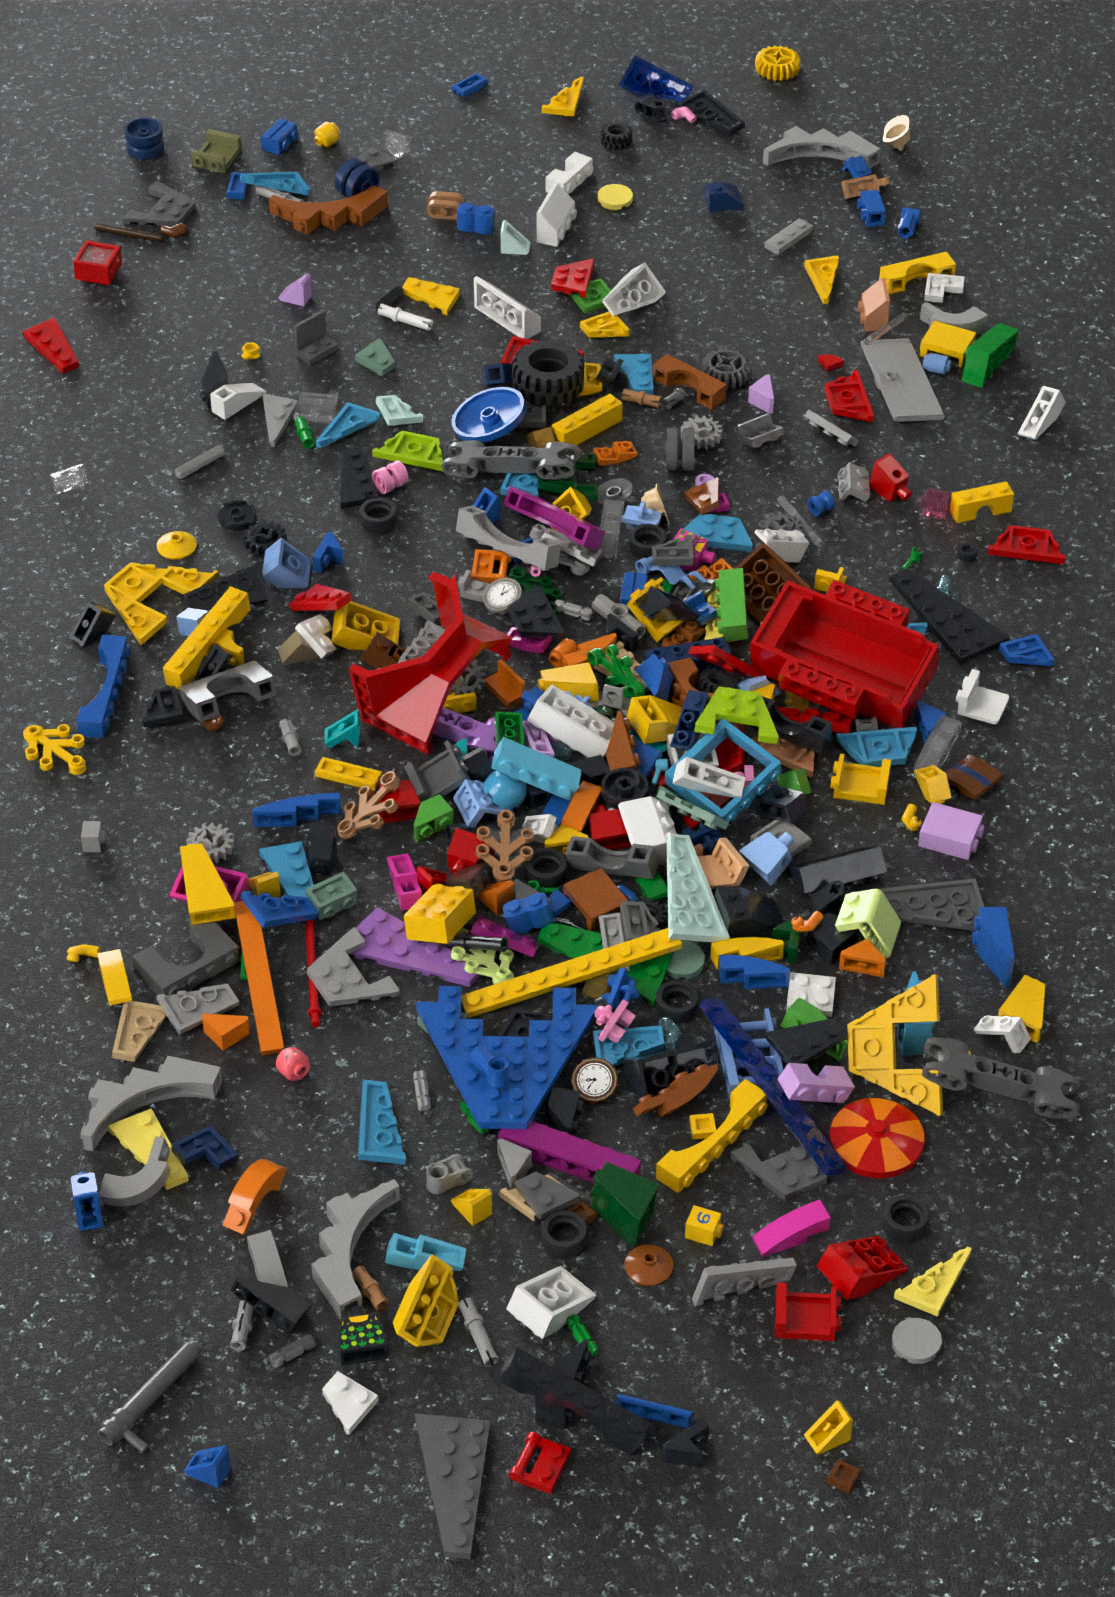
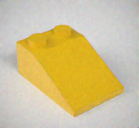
[332,601,400,650]

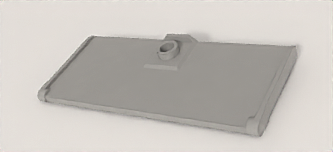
[861,338,945,422]

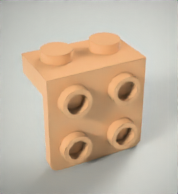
[698,838,749,889]

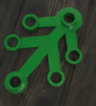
[587,644,645,698]

